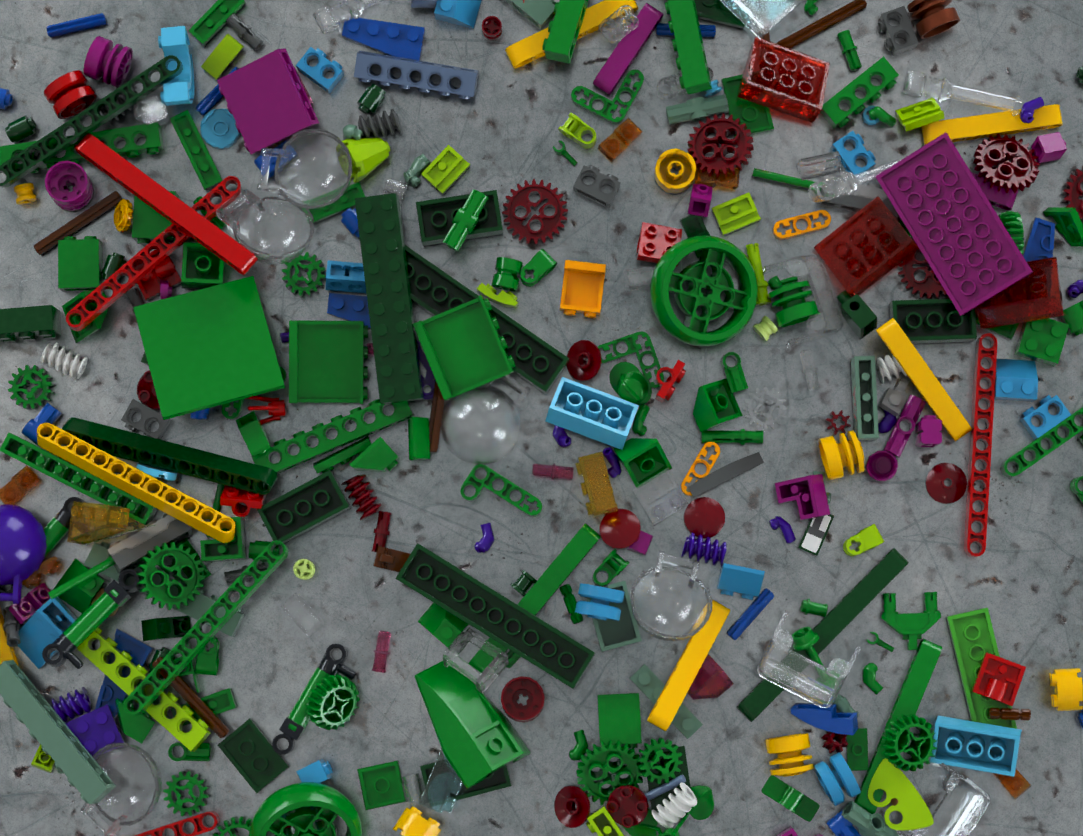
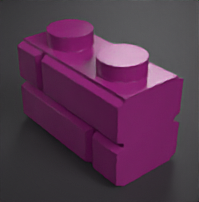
[915,415,942,448]

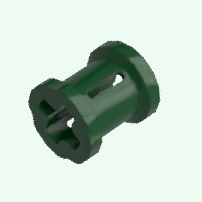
[510,570,537,597]

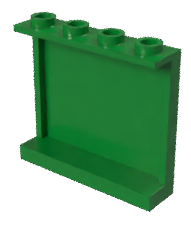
[413,295,516,401]
[289,320,368,404]

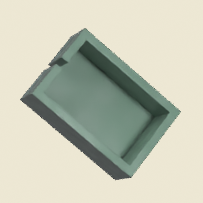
[587,581,642,652]

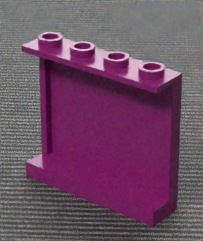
[217,48,319,155]

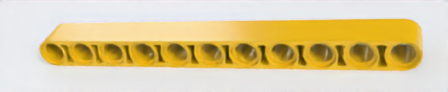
[37,423,235,543]

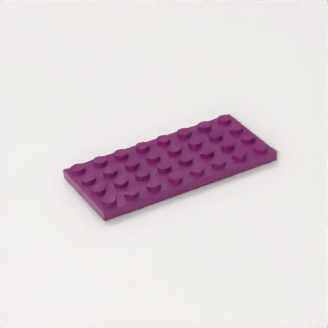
[875,132,1033,316]

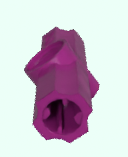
[883,394,926,458]

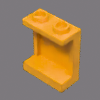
[560,260,606,318]

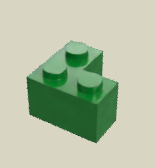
[200,517,246,562]

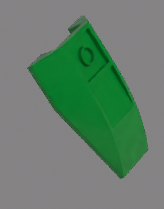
[414,659,530,789]

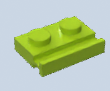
[895,98,945,132]
[421,145,470,195]
[711,192,761,236]

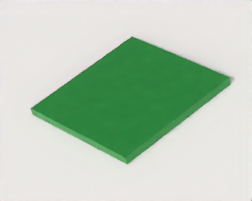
[133,276,285,420]

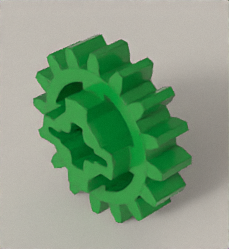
[282,252,326,297]
[8,365,54,409]
[637,737,683,784]
[163,771,209,816]

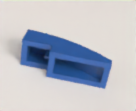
[791,703,858,735]

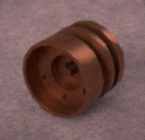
[907,0,960,39]

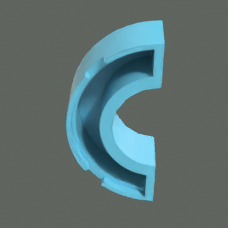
[158,26,195,106]

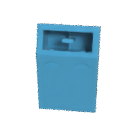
[18,597,77,669]

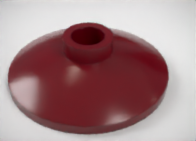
[567,340,601,381]
[926,463,967,504]
[554,786,590,828]

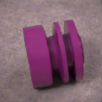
[83,36,133,88]
[45,161,94,211]

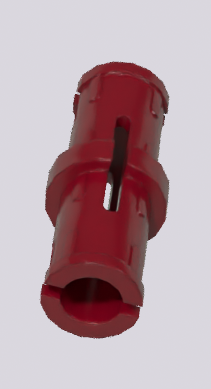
[372,511,392,552]

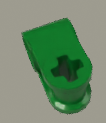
[520,249,557,287]
[592,549,630,587]
[196,636,220,676]

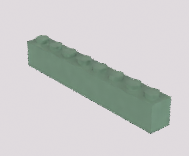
[84,541,245,637]
[0,660,116,805]

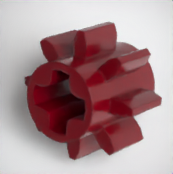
[825,410,851,436]
[821,731,848,754]

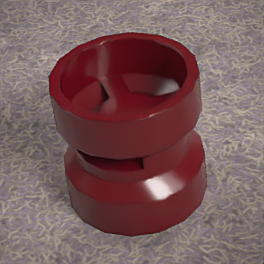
[482,16,502,41]

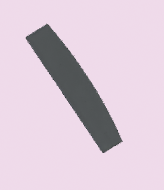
[688,452,764,498]

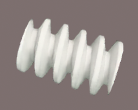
[40,342,88,379]
[876,354,907,384]
[651,783,697,828]

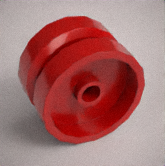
[44,70,97,119]

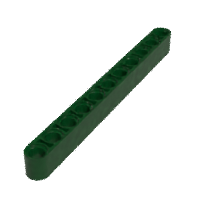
[0,55,183,188]
[62,417,277,495]
[736,548,909,722]

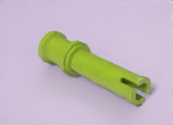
[745,243,772,306]

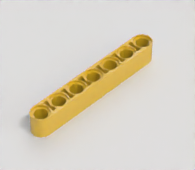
[505,0,638,69]
[921,104,1063,145]
[876,318,972,442]
[647,599,730,731]

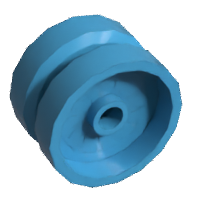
[575,583,625,621]
[814,752,861,806]

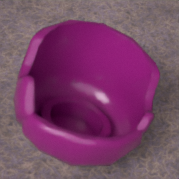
[866,451,898,482]

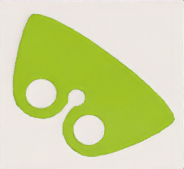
[868,758,934,830]

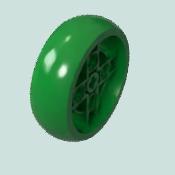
[650,235,758,346]
[249,782,362,836]

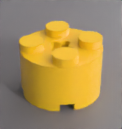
[654,149,696,193]
[1049,668,1083,711]
[393,806,441,836]

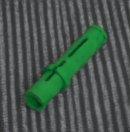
[701,429,763,445]

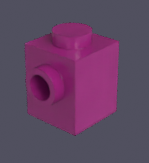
[1031,132,1067,163]
[688,184,713,217]

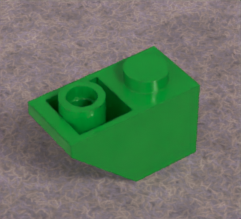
[236,411,271,457]
[115,698,155,744]

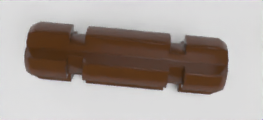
[989,708,1031,720]

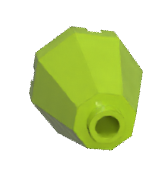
[338,138,390,183]

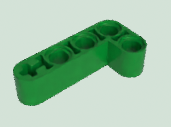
[460,464,542,517]

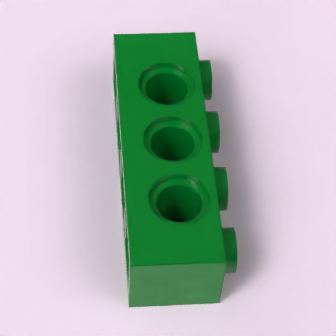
[819,56,899,129]

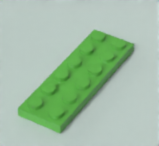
[946,608,1017,729]

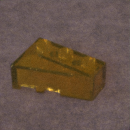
[575,452,618,519]
[67,501,130,545]

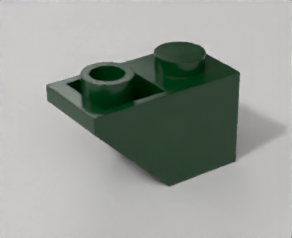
[141,616,191,641]

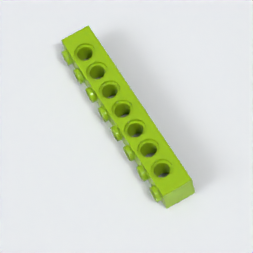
[76,627,211,752]

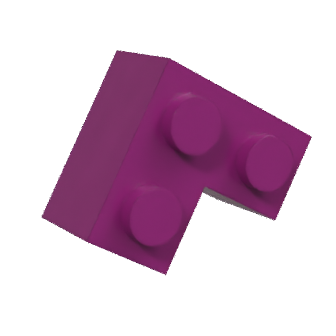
[775,474,830,520]

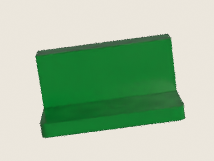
[408,417,430,460]

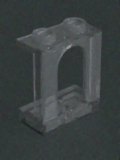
[443,628,509,694]

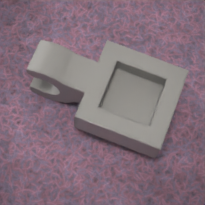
[879,378,909,416]

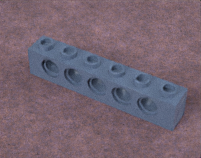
[354,51,479,99]

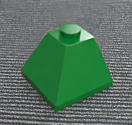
[62,289,109,343]
[693,378,743,432]
[350,437,399,472]
[614,438,672,489]
[54,558,109,613]
[418,602,469,648]

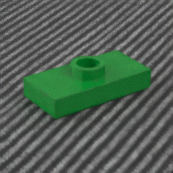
[846,728,868,771]

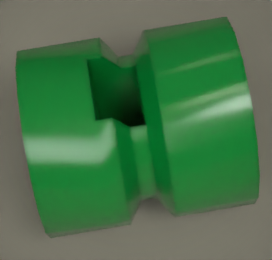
[491,257,523,291]

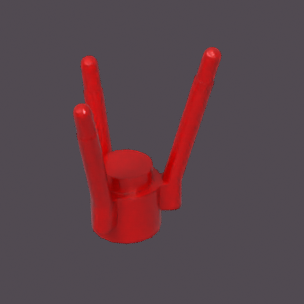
[245,396,285,424]

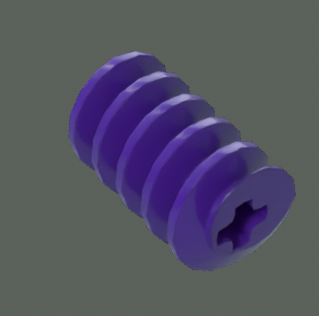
[681,532,727,567]
[51,687,92,722]

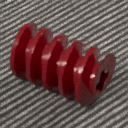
[341,474,382,521]

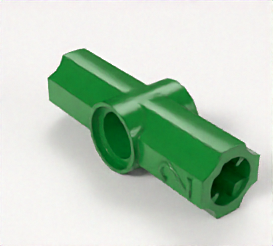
[443,189,489,251]

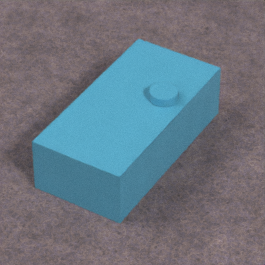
[545,377,639,450]
[930,716,1022,777]

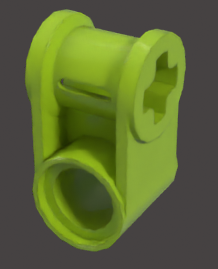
[558,113,597,149]
[843,524,885,556]

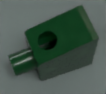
[836,290,877,340]

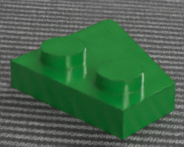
[1043,207,1083,247]

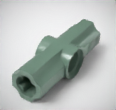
[666,94,729,125]
[841,801,901,836]

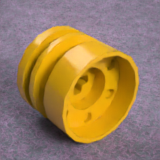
[818,430,865,480]
[765,733,814,777]

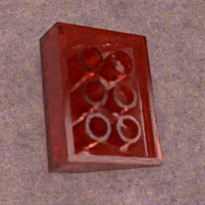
[738,36,830,123]
[814,196,919,297]
[976,257,1064,329]

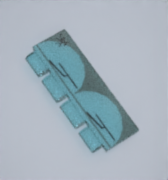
[419,747,463,814]

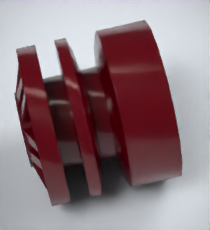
[501,676,545,723]

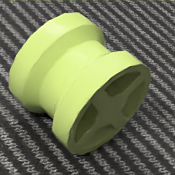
[753,316,778,341]
[293,559,315,580]

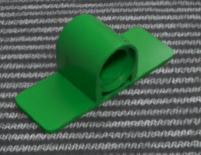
[174,640,201,693]
[761,775,820,822]

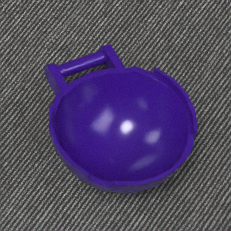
[0,504,47,604]

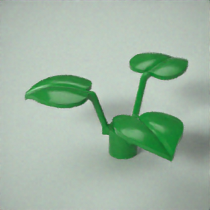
[623,785,714,836]

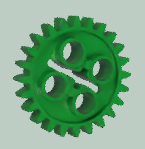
[136,542,205,610]
[576,740,643,805]

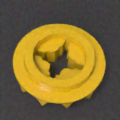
[114,199,133,232]

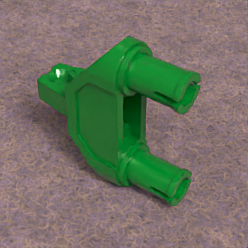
[881,592,941,650]

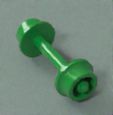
[792,627,841,695]

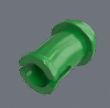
[800,599,828,617]

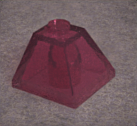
[687,654,734,700]

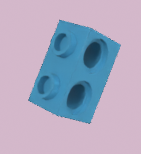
[296,47,344,94]
[831,131,876,180]
[326,260,366,293]
[1020,395,1071,440]
[296,759,333,783]

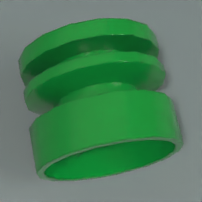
[768,281,820,328]

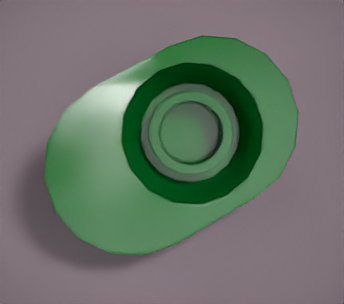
[609,362,652,406]

